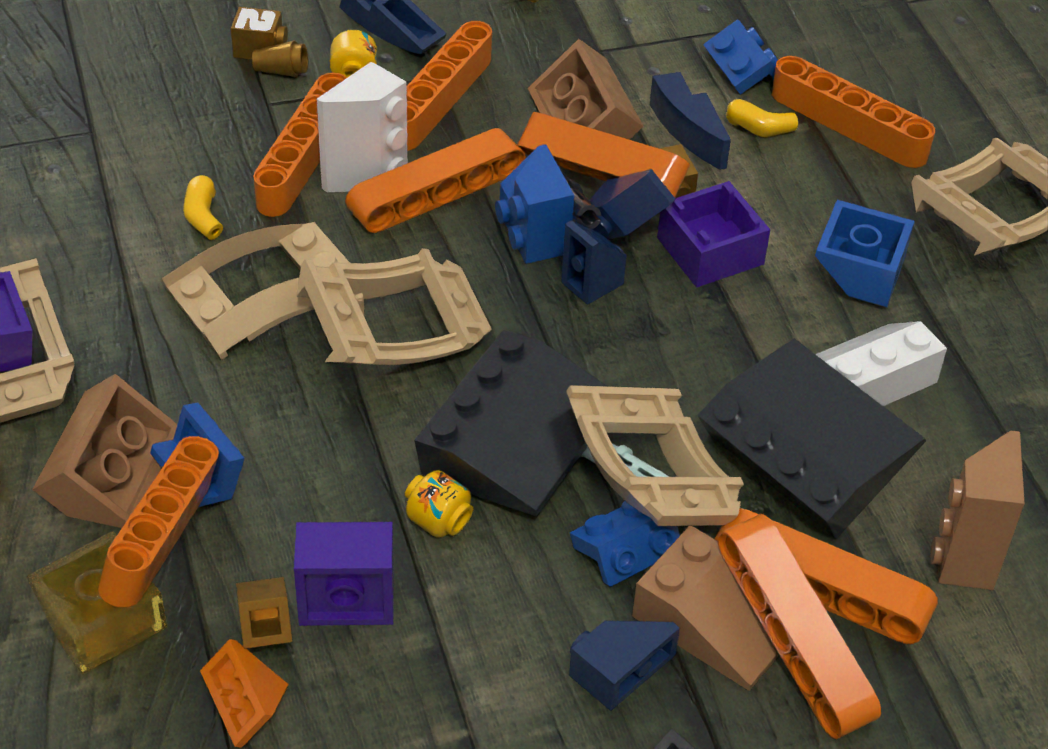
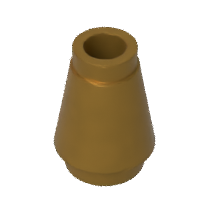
[252,40,308,77]

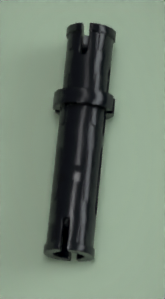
[562,173,601,229]

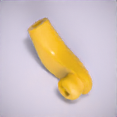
[726,99,798,137]
[183,175,223,240]

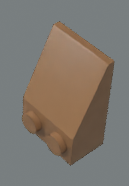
[632,525,780,691]

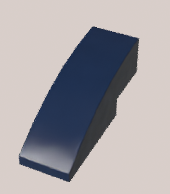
[339,0,446,54]
[649,72,731,170]

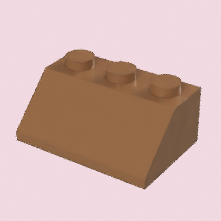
[528,39,644,140]
[32,374,178,528]
[930,431,1025,590]

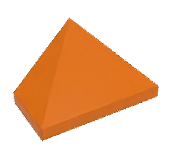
[200,639,289,748]

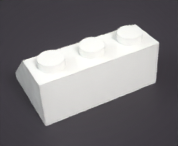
[317,62,408,192]
[816,321,947,406]

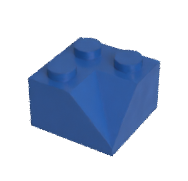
[495,144,574,264]
[815,200,915,307]

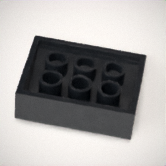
[414,330,608,516]
[697,338,926,539]

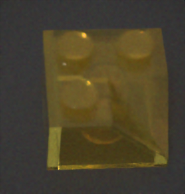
[27,531,167,674]

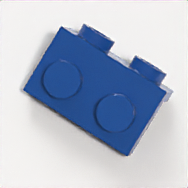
[703,19,778,94]
[150,402,245,507]
[570,501,680,586]

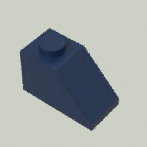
[590,169,675,239]
[561,220,627,305]
[569,621,680,711]

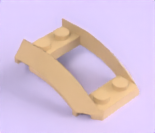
[911,138,1048,256]
[161,222,350,360]
[296,248,492,365]
[0,258,74,423]
[566,385,744,526]

